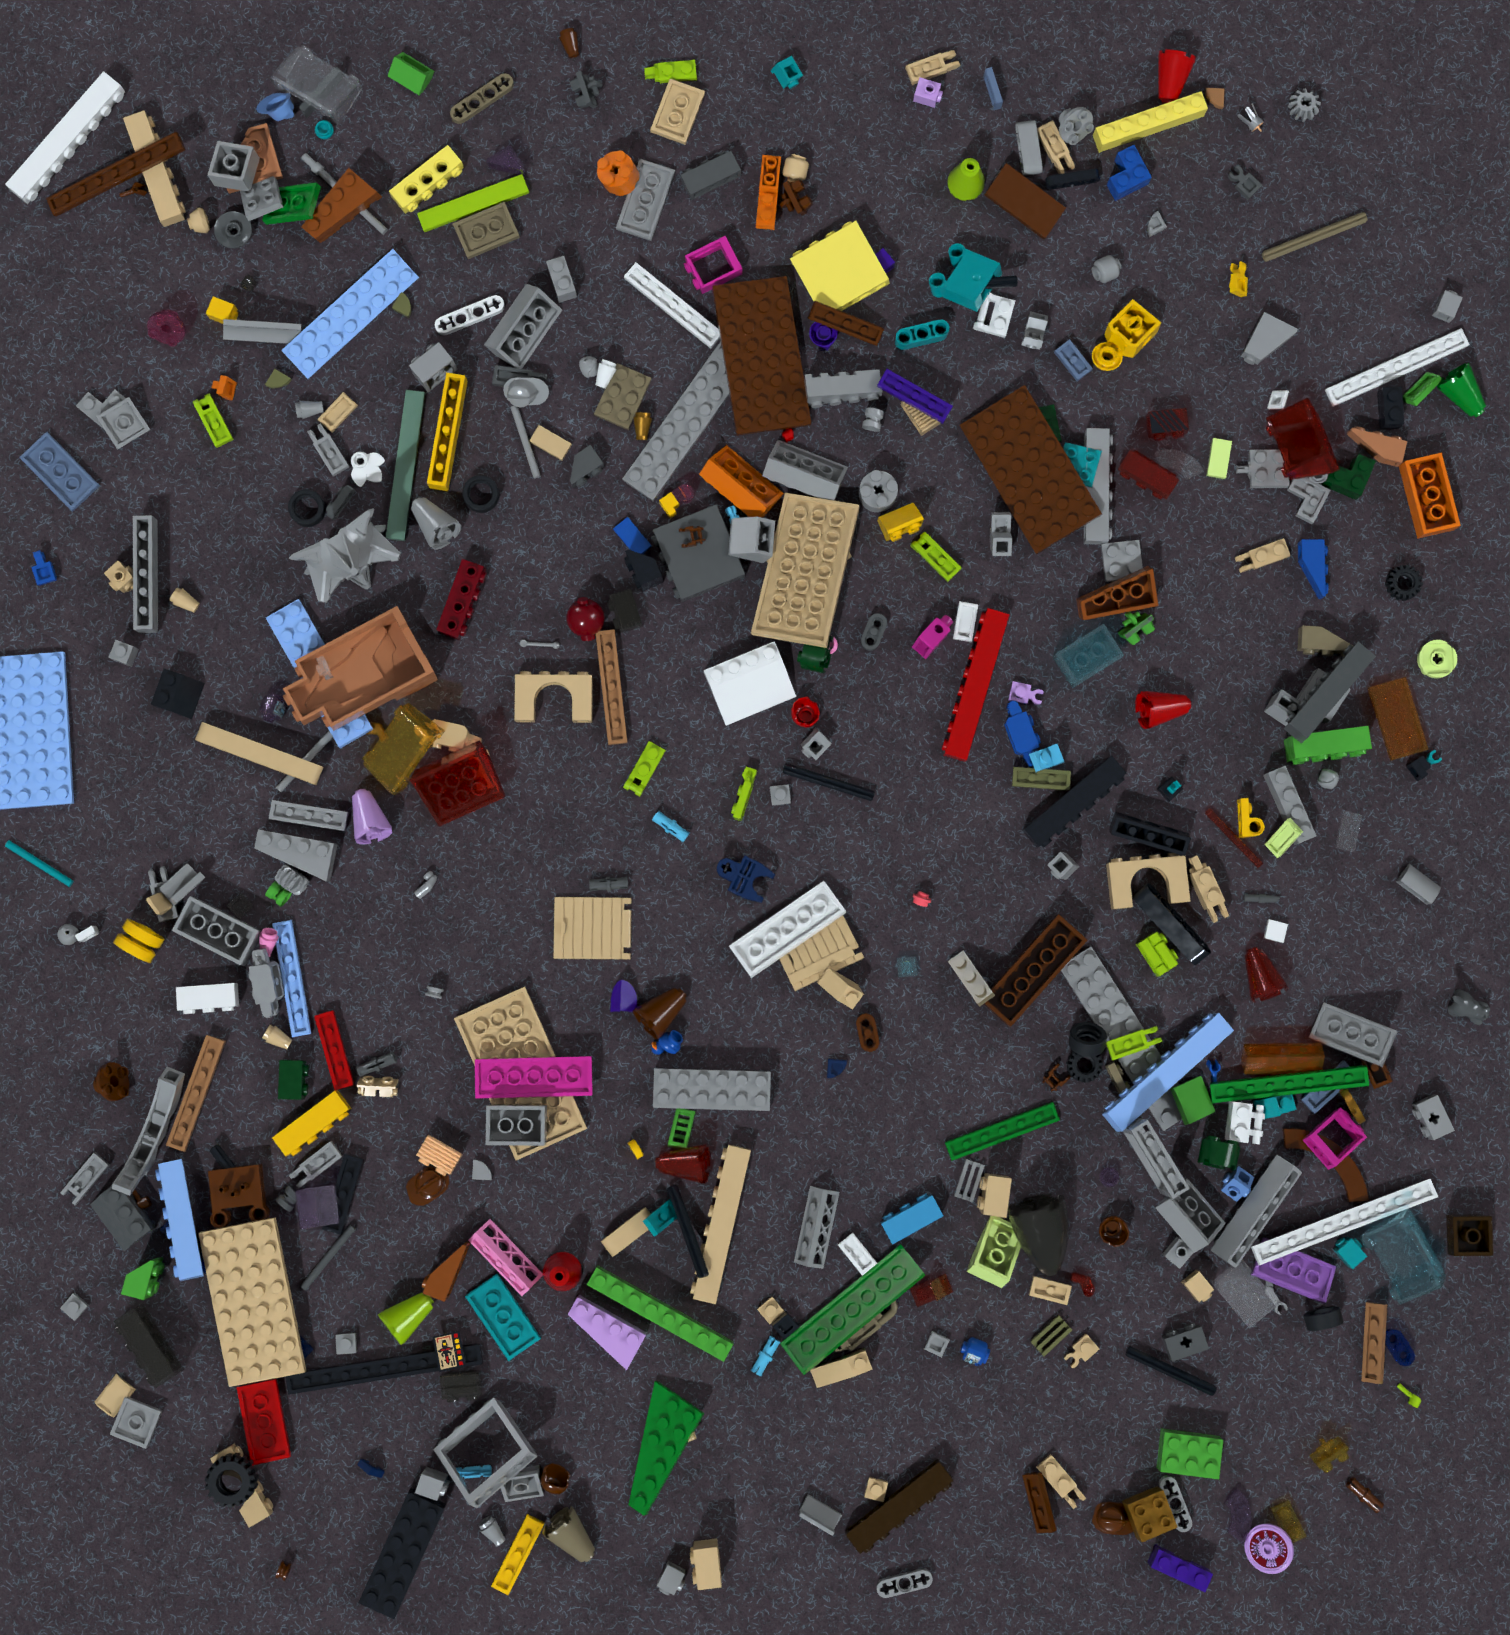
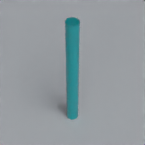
[5,840,74,887]

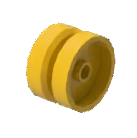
[113,919,165,963]

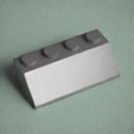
[484,284,562,369]
[762,440,848,501]

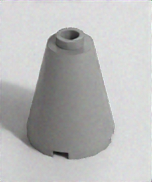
[411,497,461,550]

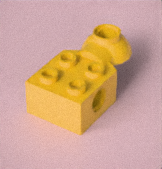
[1092,299,1161,371]

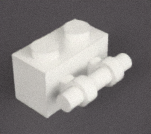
[1225,1101,1265,1144]

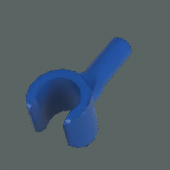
[1206,1059,1221,1082]

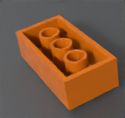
[1399,453,1461,539]

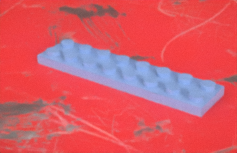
[281,249,419,379]
[266,599,373,748]

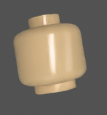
[782,154,809,182]

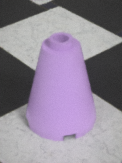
[352,789,392,845]

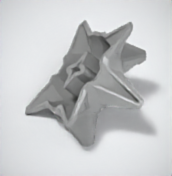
[289,508,401,603]

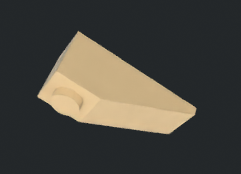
[810,1348,872,1388]

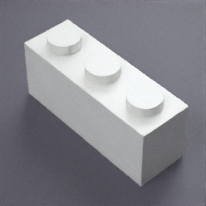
[176,983,239,1014]

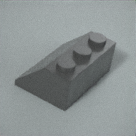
[90,1186,156,1252]

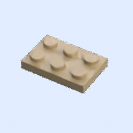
[650,79,705,145]

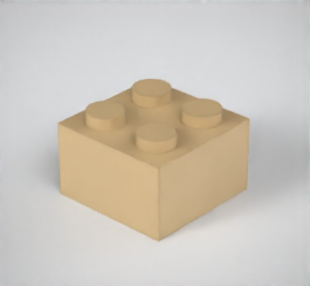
[977,1173,1012,1218]
[690,1539,722,1590]

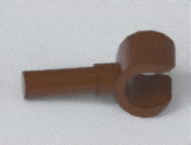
[119,182,147,198]
[132,1189,152,1209]

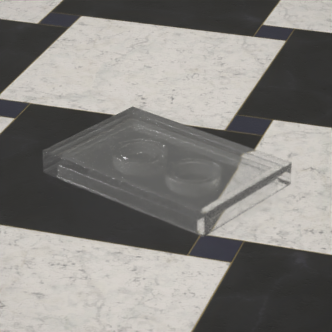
[1211,1259,1279,1329]

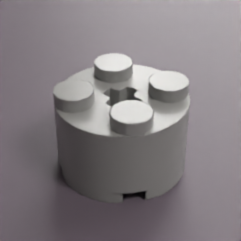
[859,470,898,512]

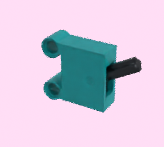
[929,243,1018,312]

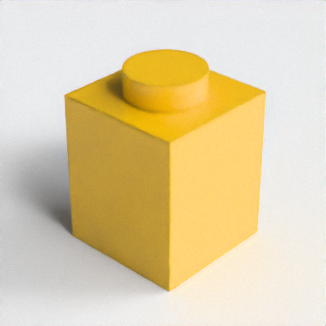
[206,296,238,324]

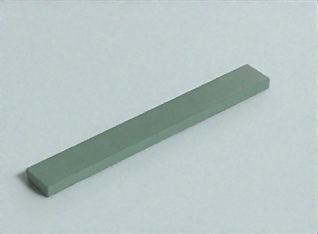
[386,390,425,541]

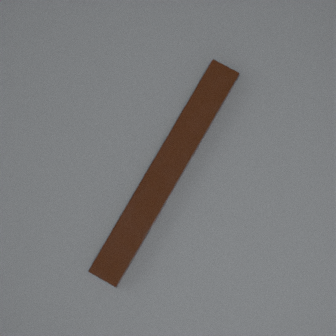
[46,132,186,217]

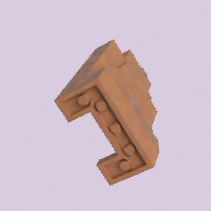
[283,606,438,731]

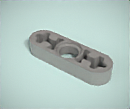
[1159,1475,1192,1532]
[876,1568,933,1598]

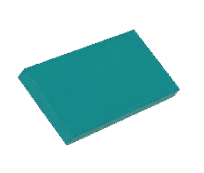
[465,1273,541,1361]

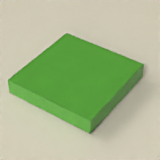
[1171,1076,1215,1125]

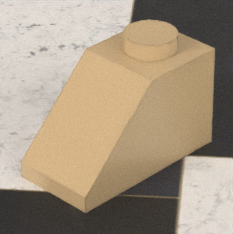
[817,967,864,1009]

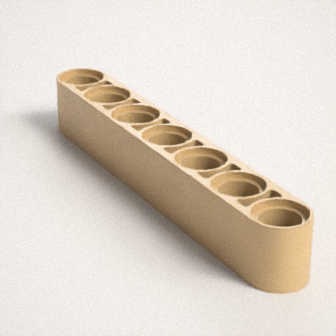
[195,722,323,785]

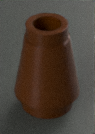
[559,28,580,59]

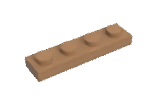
[1361,1302,1387,1384]

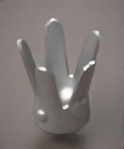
[1237,103,1264,132]

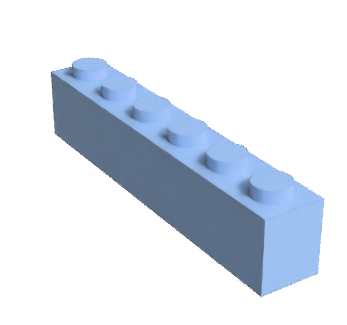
[155,1159,204,1281]

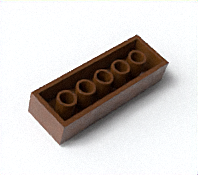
[983,914,1088,1027]

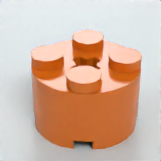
[597,150,639,196]

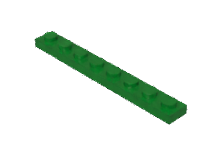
[1209,1065,1369,1103]

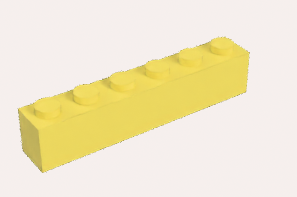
[1093,91,1208,153]

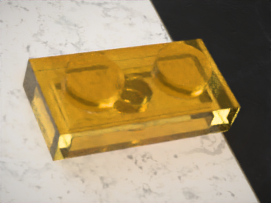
[1270,1499,1307,1543]

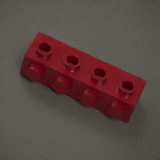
[436,559,487,640]

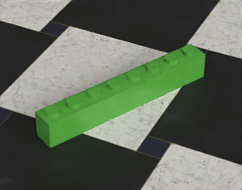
[587,1265,733,1362]

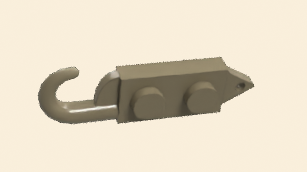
[835,1300,898,1352]

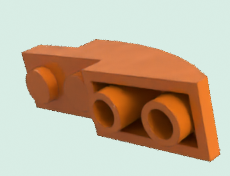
[756,155,781,230]

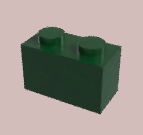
[278,1060,309,1100]

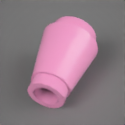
[259,928,279,957]

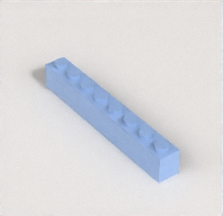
[1102,1013,1234,1132]

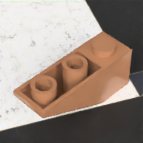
[1347,427,1407,467]

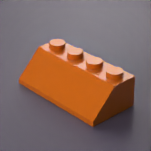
[699,445,784,518]

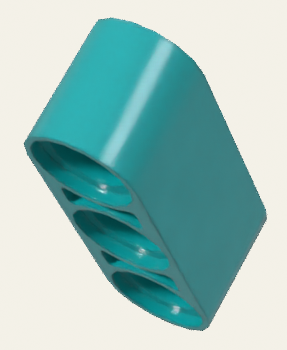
[895,320,949,350]

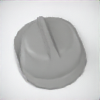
[503,377,549,408]

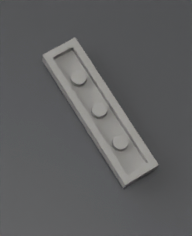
[269,800,349,831]

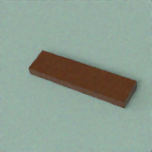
[808,301,884,346]

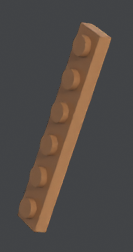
[596,629,628,745]
[166,1035,226,1152]

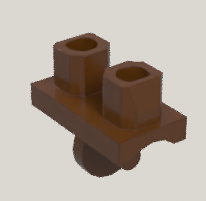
[780,179,813,216]

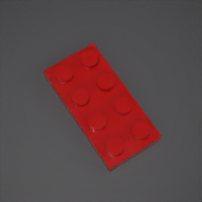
[237,1378,291,1465]

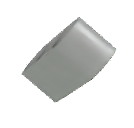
[1015,120,1042,176]

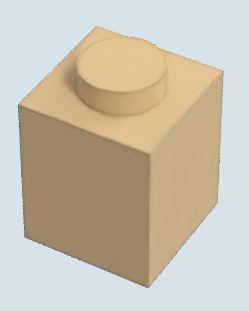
[1181,1270,1214,1302]

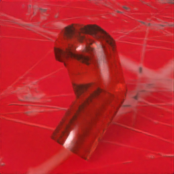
[1070,1272,1095,1297]

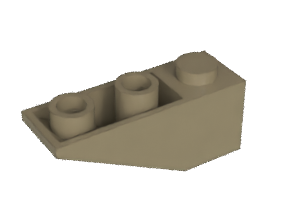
[1297,626,1353,657]

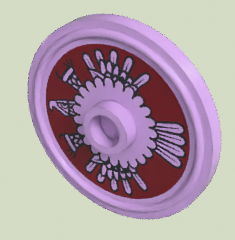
[1244,1523,1294,1574]

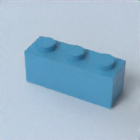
[880,1193,943,1244]

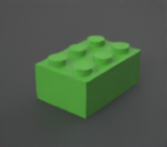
[1156,1428,1223,1479]

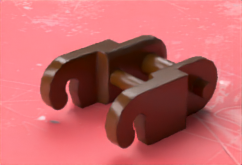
[679,526,706,548]
[1042,1063,1071,1092]

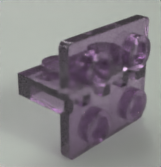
[295,1185,339,1229]

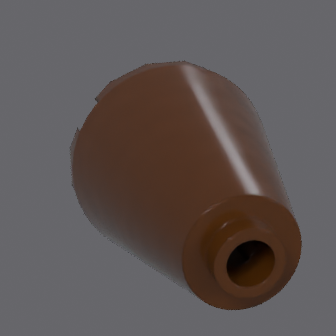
[632,988,687,1039]

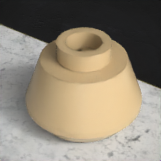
[187,207,210,233]

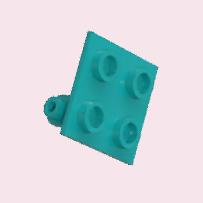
[1063,442,1102,488]

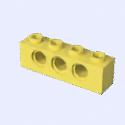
[389,145,464,214]

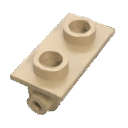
[357,1076,399,1098]

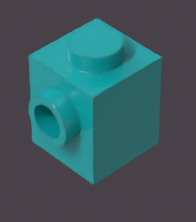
[1333,1237,1367,1269]

